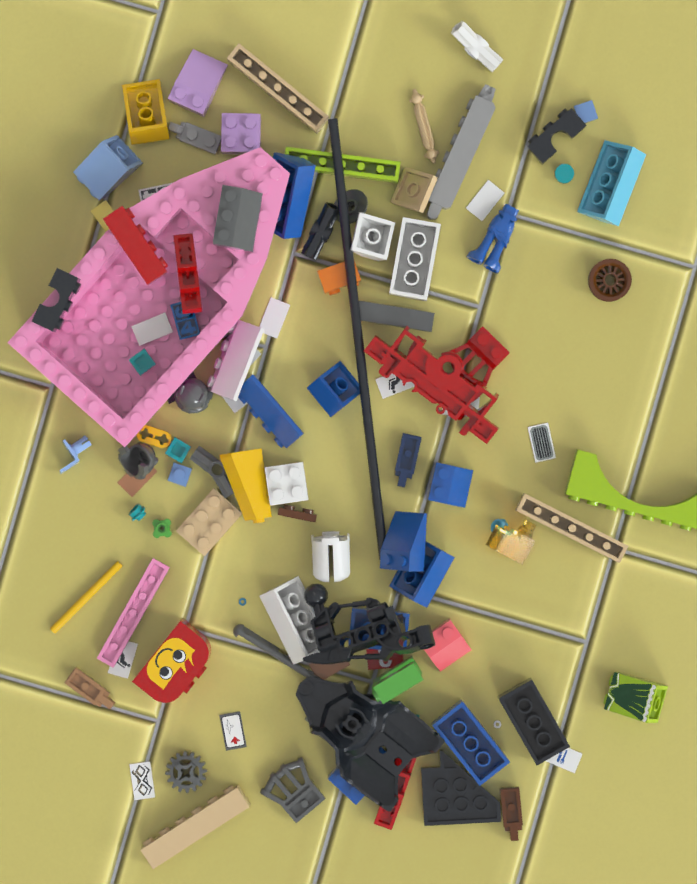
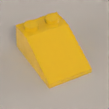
[122,79,169,145]

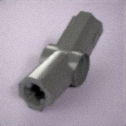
[190,446,234,498]

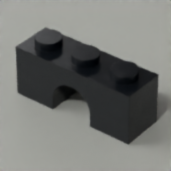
[527,108,587,165]
[32,268,82,332]

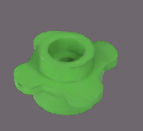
[152,519,172,538]

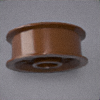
[588,259,632,302]

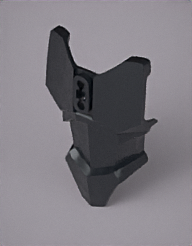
[296,676,445,812]

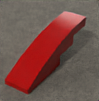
[173,233,202,314]
[374,758,416,830]

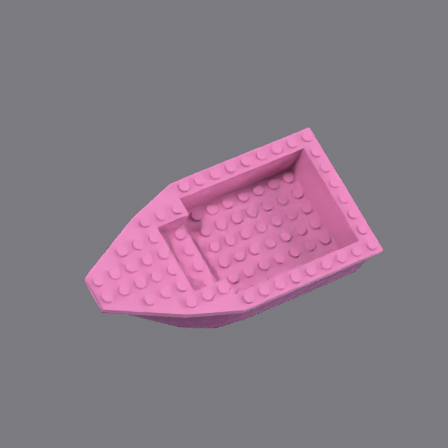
[8,147,290,447]

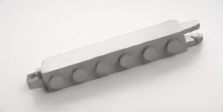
[427,84,495,221]

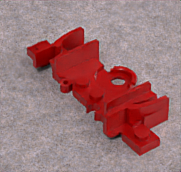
[363,326,499,444]

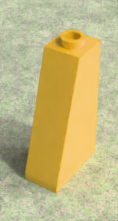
[220,449,272,523]

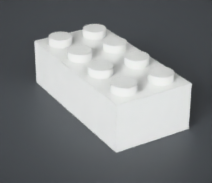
[389,217,441,301]

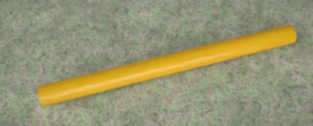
[50,561,123,633]

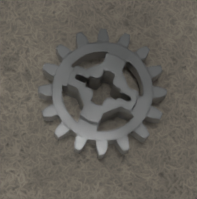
[165,751,207,793]

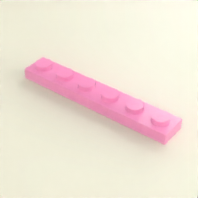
[97,558,170,668]

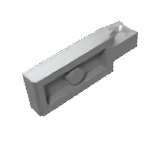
[168,122,221,155]

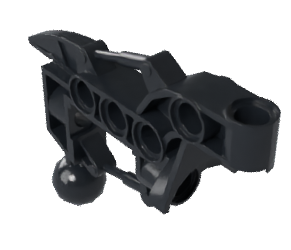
[303,584,436,665]

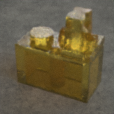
[485,519,536,565]

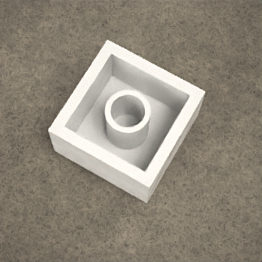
[265,462,309,506]

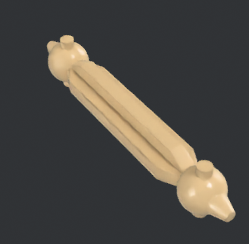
[409,89,439,164]

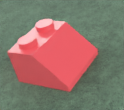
[424,618,471,672]

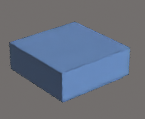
[574,100,598,123]

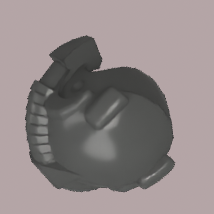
[174,378,213,414]
[118,442,158,480]

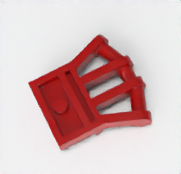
[450,326,510,386]

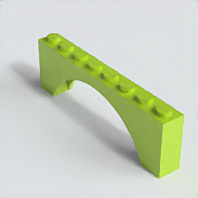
[565,449,697,531]

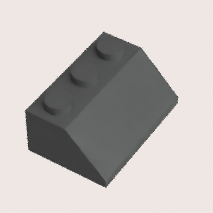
[213,185,263,252]

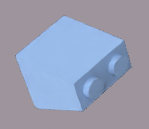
[73,135,143,200]

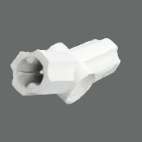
[451,21,503,72]

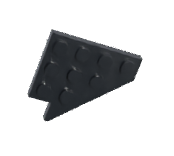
[421,750,501,826]

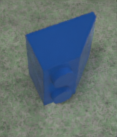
[307,361,360,417]
[428,462,473,508]

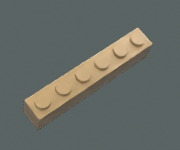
[227,44,329,134]
[515,493,628,563]
[141,785,250,869]

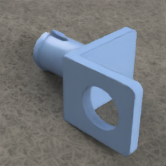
[59,435,92,474]

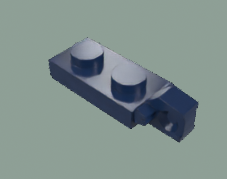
[395,433,422,488]

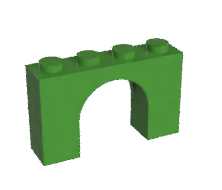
[372,656,424,704]

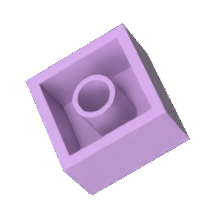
[221,113,261,155]

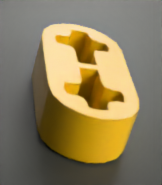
[136,425,172,448]

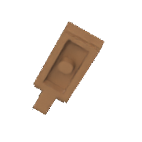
[64,667,116,709]

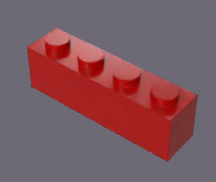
[103,206,168,285]

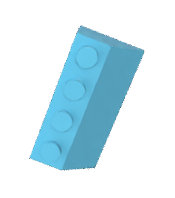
[577,140,646,226]

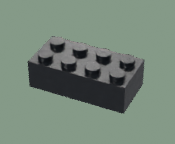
[497,677,570,765]

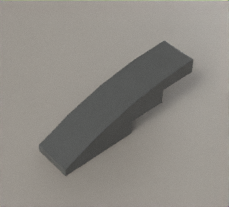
[359,301,435,332]

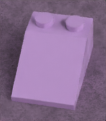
[168,49,228,117]

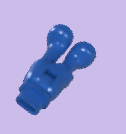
[466,204,519,274]

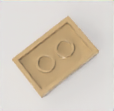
[176,488,242,556]

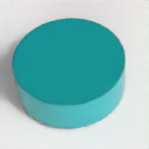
[555,164,574,184]

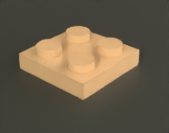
[391,167,437,213]

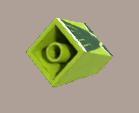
[603,672,668,723]

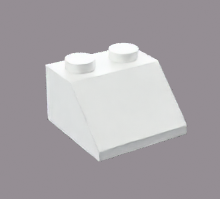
[350,212,395,261]

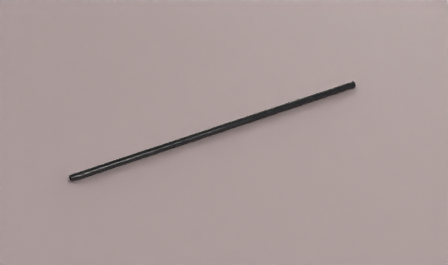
[328,118,386,560]

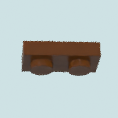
[278,504,317,522]

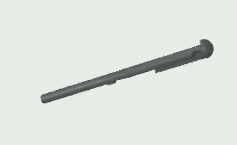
[233,624,323,680]

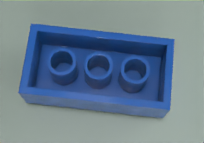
[432,699,510,786]

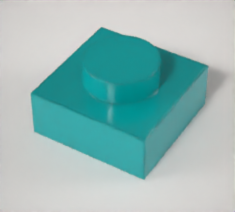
[129,349,156,376]
[165,437,191,463]

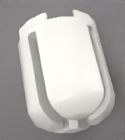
[311,531,350,582]

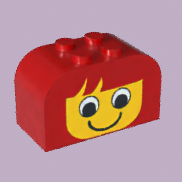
[132,618,211,703]

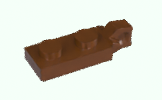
[500,786,523,841]

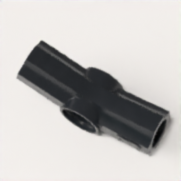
[301,202,339,261]

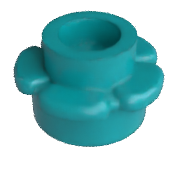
[128,503,146,521]

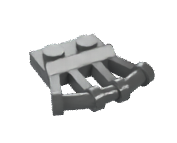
[260,757,326,823]

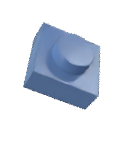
[168,463,192,487]

